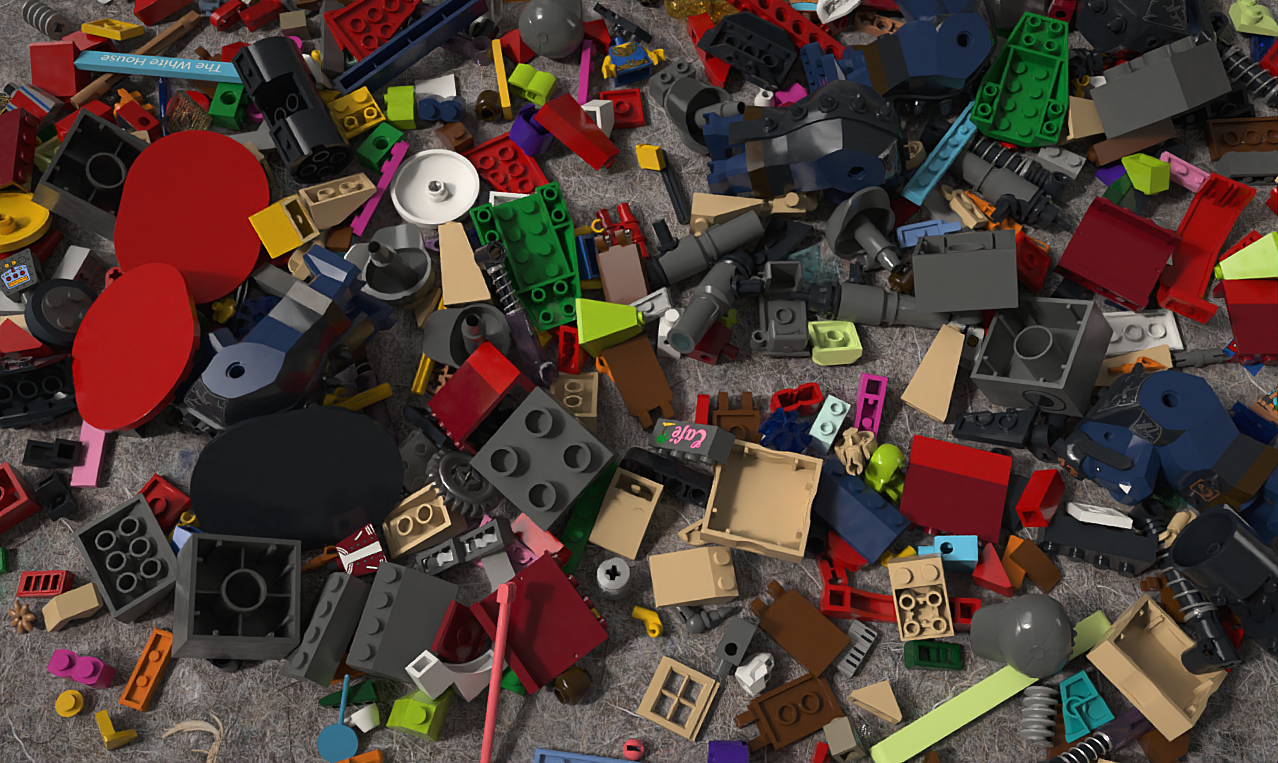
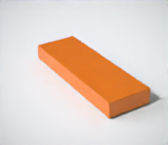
[118,627,173,712]

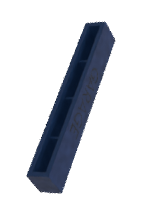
[333,0,489,96]

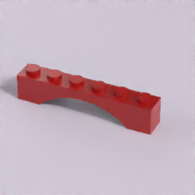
[819,584,981,631]

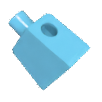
[918,535,978,574]

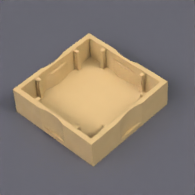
[700,439,823,564]
[1086,593,1228,741]

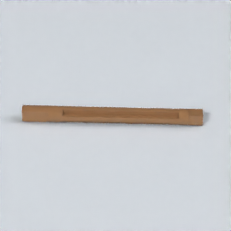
[70,10,202,110]

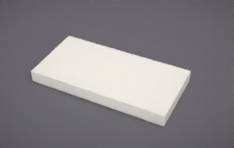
[1102,308,1184,358]

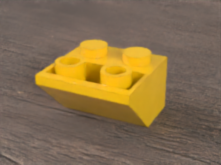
[327,86,386,139]
[248,193,320,259]

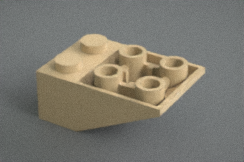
[588,467,664,561]
[888,552,954,641]

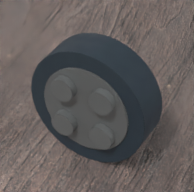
[24,278,99,351]

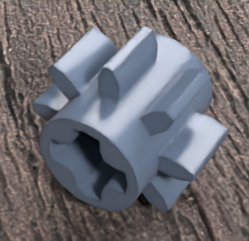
[199,0,225,17]

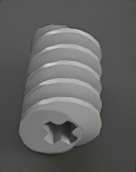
[21,0,71,40]
[597,557,630,600]
[1019,686,1059,747]

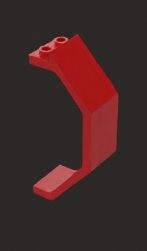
[1155,172,1257,325]

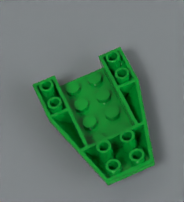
[969,11,1068,148]
[469,181,582,333]

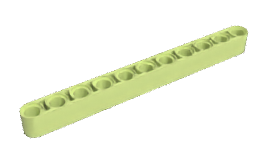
[868,610,1112,763]

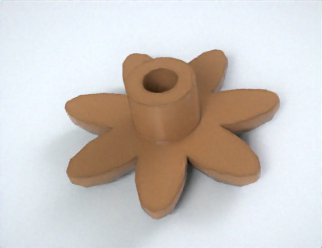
[8,601,36,634]

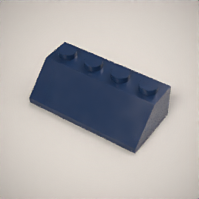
[811,457,911,565]

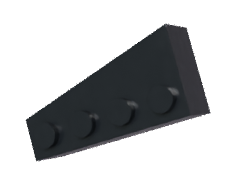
[1036,514,1159,577]

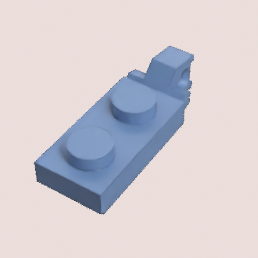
[896,218,961,251]

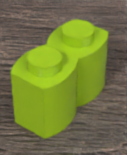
[507,63,557,106]
[384,85,417,130]

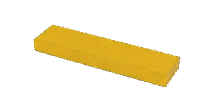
[492,39,513,120]

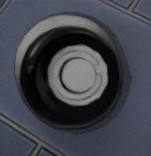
[478,393,520,434]

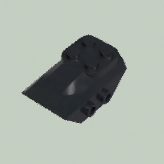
[696,11,799,92]
[0,353,78,430]

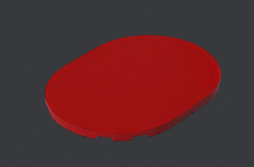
[114,130,270,307]
[71,262,200,433]

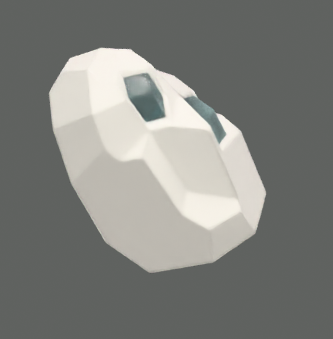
[735,652,775,697]

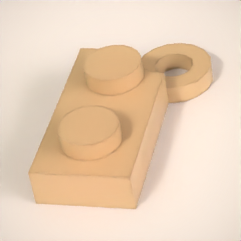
[939,185,989,229]

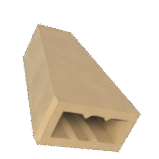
[1057,96,1106,146]
[438,221,495,309]
[900,324,965,424]
[1091,344,1173,396]

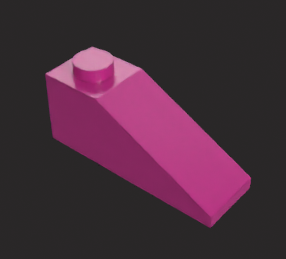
[853,372,888,439]

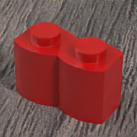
[769,382,824,422]

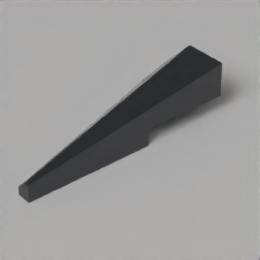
[1170,81,1256,129]

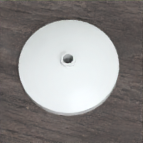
[390,149,480,229]

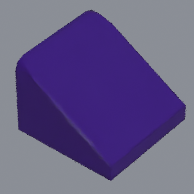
[1094,162,1127,186]

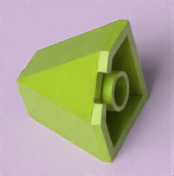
[386,688,454,743]

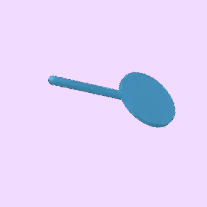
[317,674,359,763]

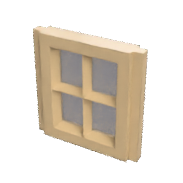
[636,655,720,742]

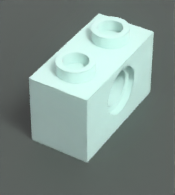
[805,395,851,455]

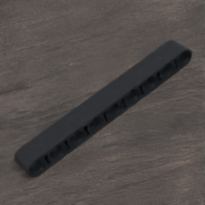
[619,447,830,554]

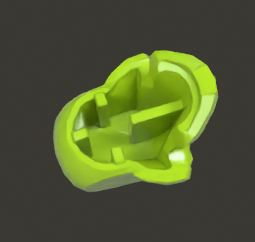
[865,444,906,505]

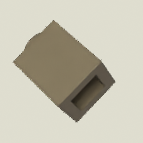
[279,10,314,41]
[823,716,866,763]

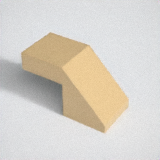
[41,582,103,633]

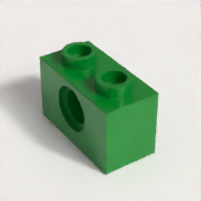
[208,82,252,130]
[356,121,406,176]

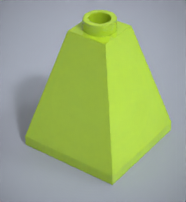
[1214,231,1278,280]
[575,298,646,358]

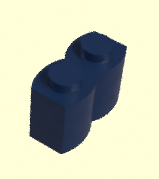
[419,94,466,122]

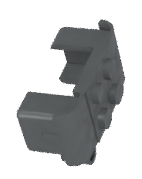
[747,261,810,357]

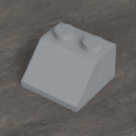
[1035,143,1087,188]

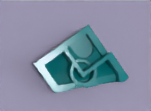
[1060,668,1115,743]

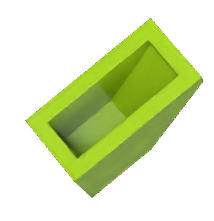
[1122,153,1171,195]

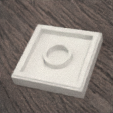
[1065,501,1133,529]

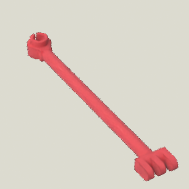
[480,582,517,763]

